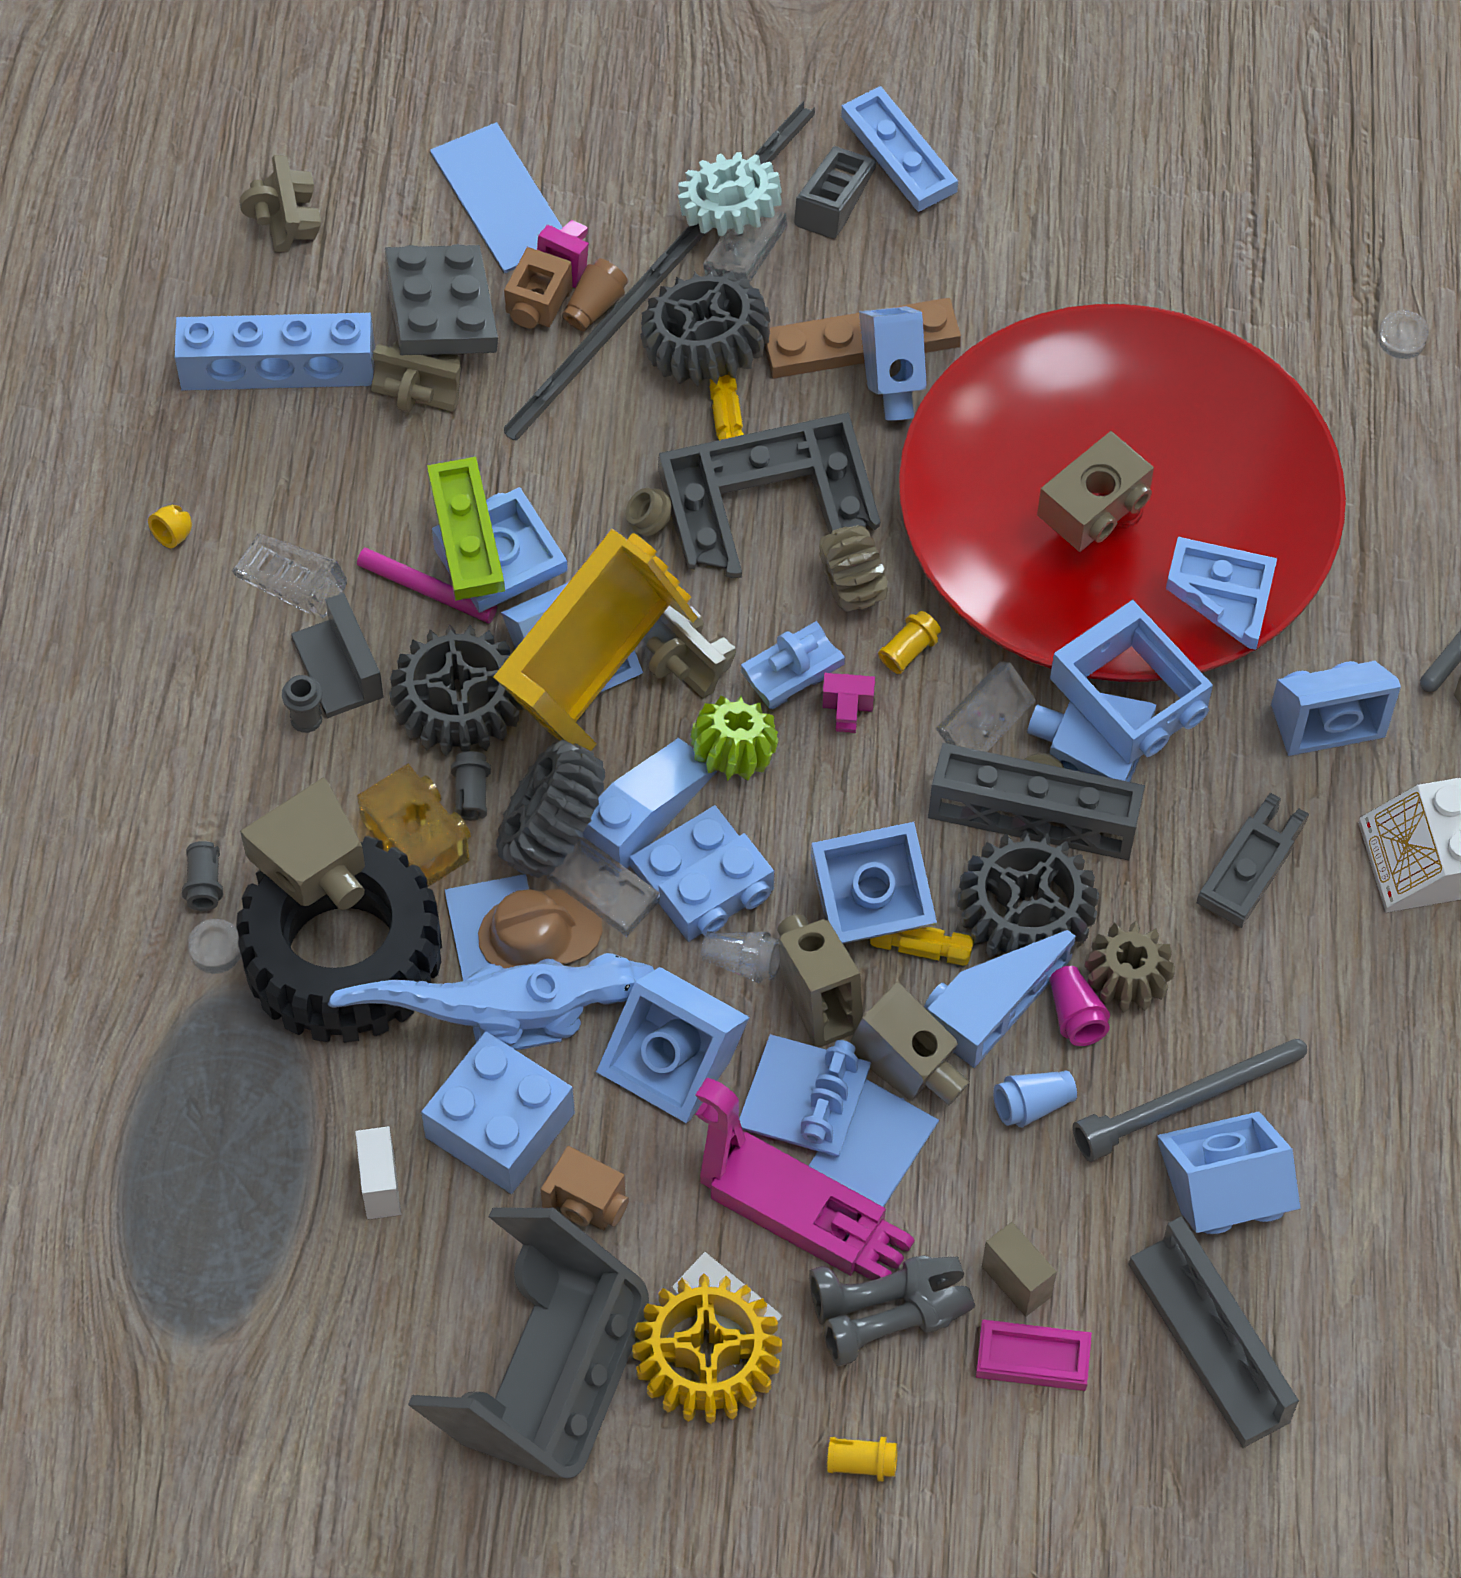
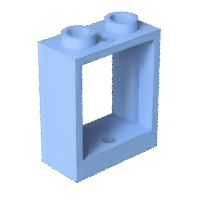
[1050,600,1213,764]

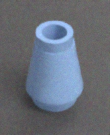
[993,1070,1077,1128]

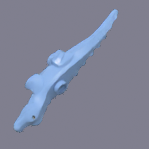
[328,953,654,1046]

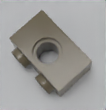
[1037,431,1154,552]

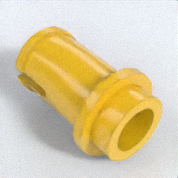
[878,611,941,674]
[827,1436,898,1482]

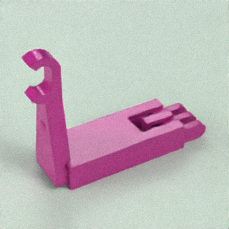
[695,1078,915,1280]

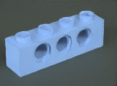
[175,313,375,390]

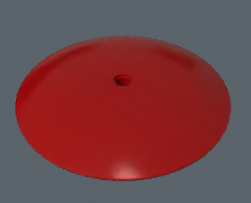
[899,304,1346,682]

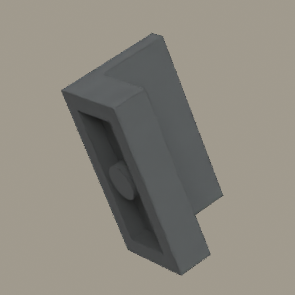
[291,593,384,718]

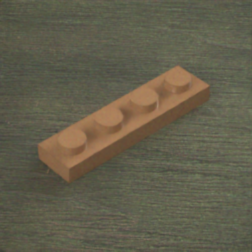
[764,298,961,379]

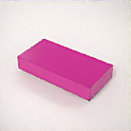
[976,1319,1092,1391]

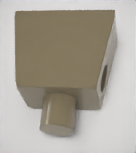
[240,777,365,910]
[777,914,863,1047]
[850,981,970,1106]

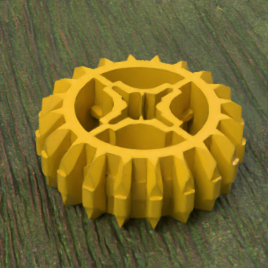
[632,1273,782,1424]

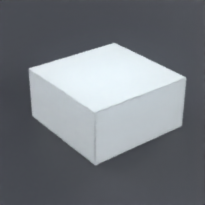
[355,1126,401,1219]

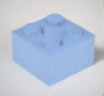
[421,1031,575,1194]

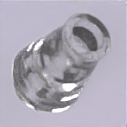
[701,931,780,983]

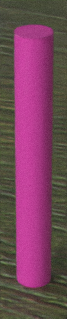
[357,547,497,624]

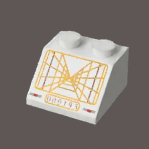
[1358,778,1461,912]

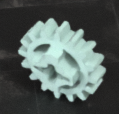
[678,152,782,236]

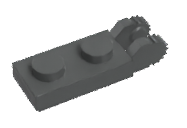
[1196,793,1309,928]

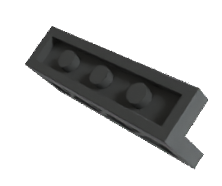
[928,743,1145,861]
[1128,1216,1299,1448]

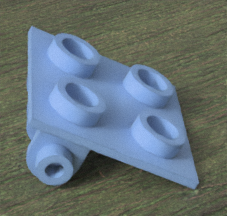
[739,1034,871,1157]

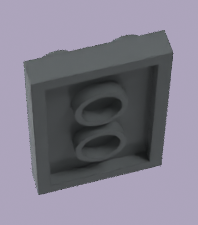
[384,244,498,355]

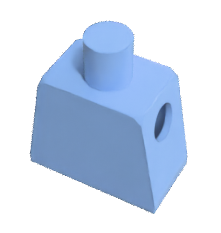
[859,306,926,420]
[1027,693,1157,782]

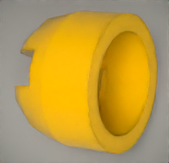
[148,505,192,549]

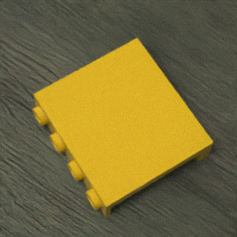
[493,528,698,751]

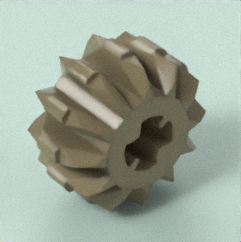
[819,525,888,612]
[1084,921,1175,1013]

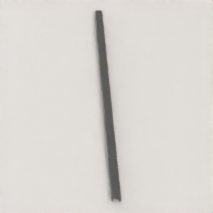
[504,101,815,441]

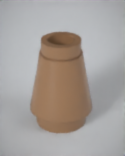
[562,258,628,331]

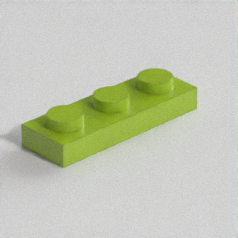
[427,457,505,601]

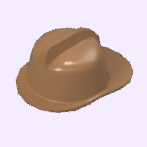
[478,889,603,969]

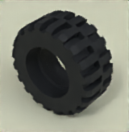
[236,836,442,1043]

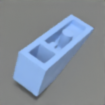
[580,738,717,876]
[924,930,1076,1068]

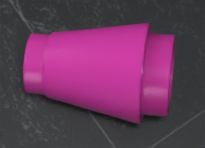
[1049,966,1110,1046]

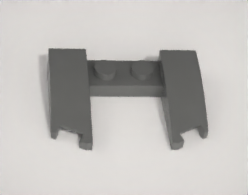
[658,412,880,579]

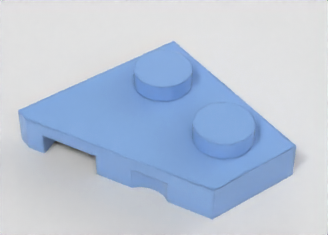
[1166,537,1277,650]

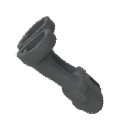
[809,1255,975,1366]

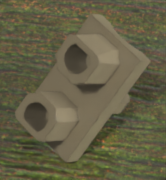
[239,155,321,252]
[371,340,461,412]
[643,605,736,698]

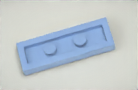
[841,86,958,212]

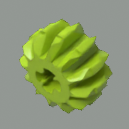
[690,695,778,781]

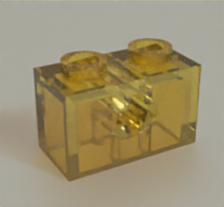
[357,763,471,887]

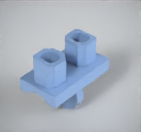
[741,621,845,709]

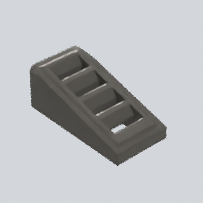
[794,146,876,239]

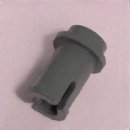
[282,675,323,733]
[451,751,491,821]
[182,841,223,911]

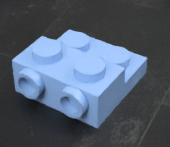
[432,487,568,613]
[630,805,774,942]

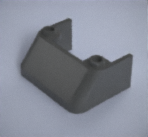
[408,1208,649,1478]

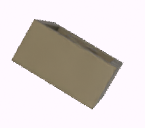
[982,1222,1057,1317]

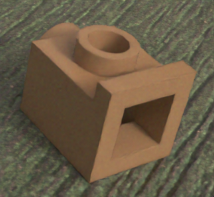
[504,247,573,328]
[540,1145,629,1230]

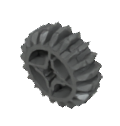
[640,269,771,387]
[389,624,524,756]
[496,740,605,878]
[957,830,1099,958]

